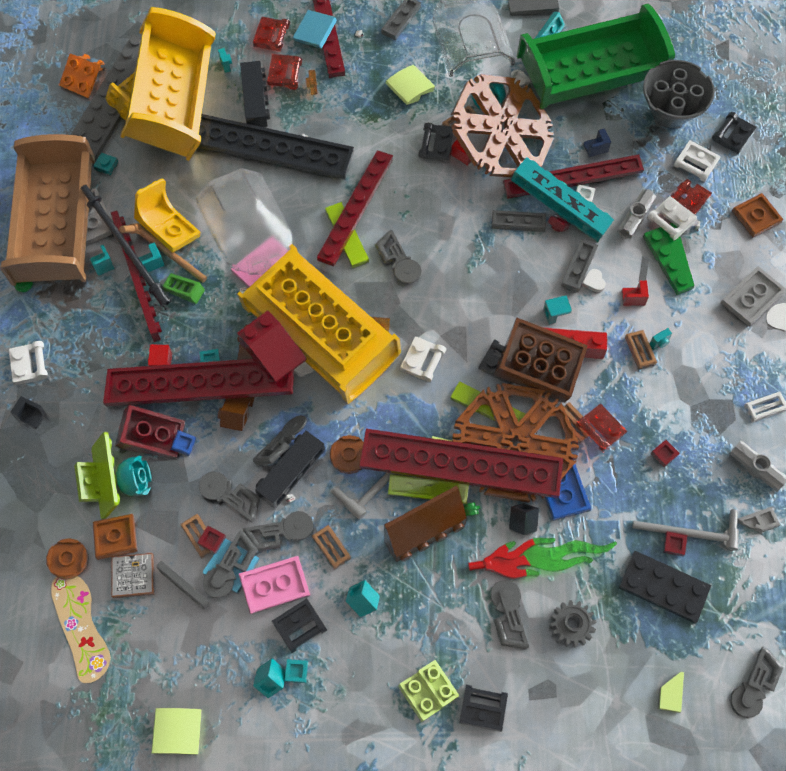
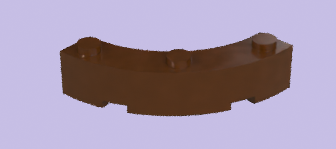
[217,324,255,431]

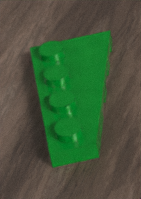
[643,223,695,295]

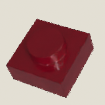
[548,214,571,232]
[651,440,680,468]
[197,526,226,554]
[663,531,687,557]

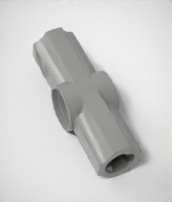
[617,189,656,239]
[730,440,786,492]

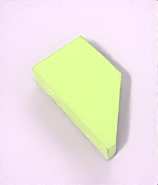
[658,672,684,713]

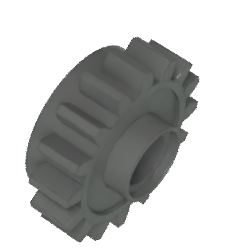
[549,600,597,648]

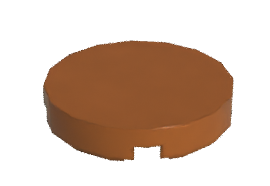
[330,435,364,474]
[46,538,88,580]

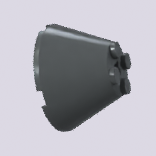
[643,60,715,129]

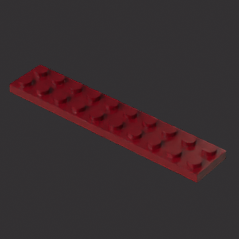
[103,359,294,407]
[360,428,563,498]

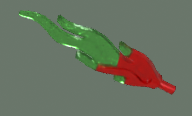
[468,538,617,579]

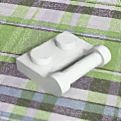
[674,141,721,183]
[647,196,697,240]
[400,336,446,382]
[9,341,48,385]

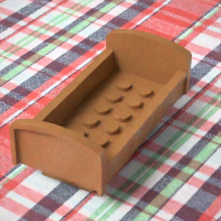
[0,134,95,286]

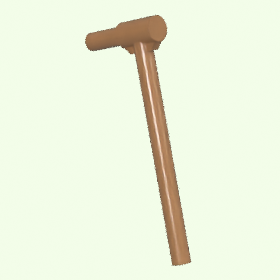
[119,223,207,283]

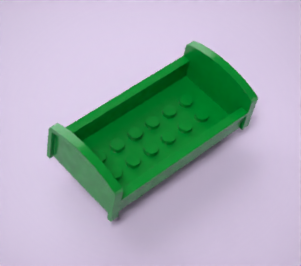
[516,3,675,109]

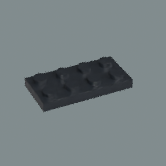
[619,551,712,624]

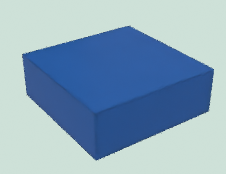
[171,430,196,456]

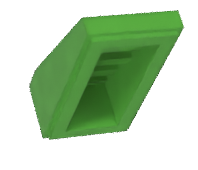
[162,273,205,304]

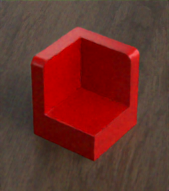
[451,140,471,166]
[622,280,649,306]
[148,344,172,366]

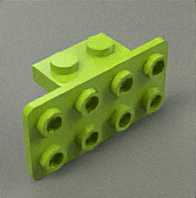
[74,432,120,519]

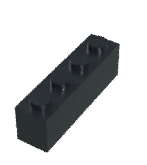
[240,61,270,127]
[255,430,325,509]

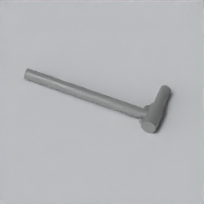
[331,473,396,520]
[632,509,739,551]

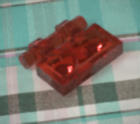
[671,179,712,215]

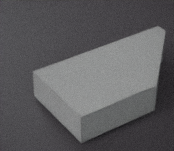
[737,507,781,533]

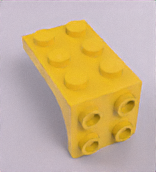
[105,72,135,120]
[134,178,201,253]

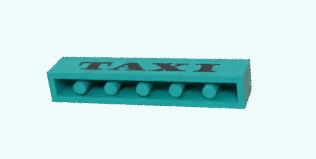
[511,157,614,242]

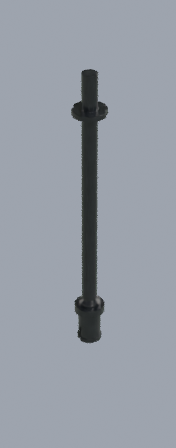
[80,184,171,307]

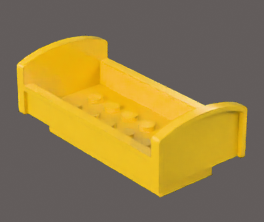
[120,7,216,161]
[237,243,401,404]

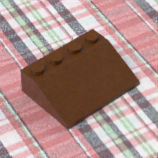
[494,317,588,403]
[384,485,467,562]

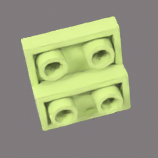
[386,65,435,105]
[398,660,459,722]
[151,708,201,755]

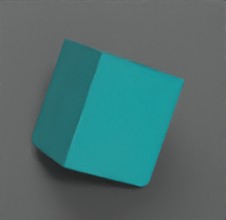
[138,242,165,272]
[90,245,115,276]
[543,295,572,325]
[346,580,380,617]
[253,659,286,698]

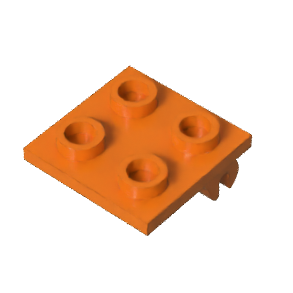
[59,53,104,98]

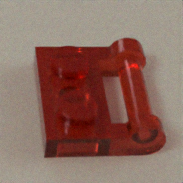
[253,17,290,51]
[267,54,302,90]
[576,403,628,453]

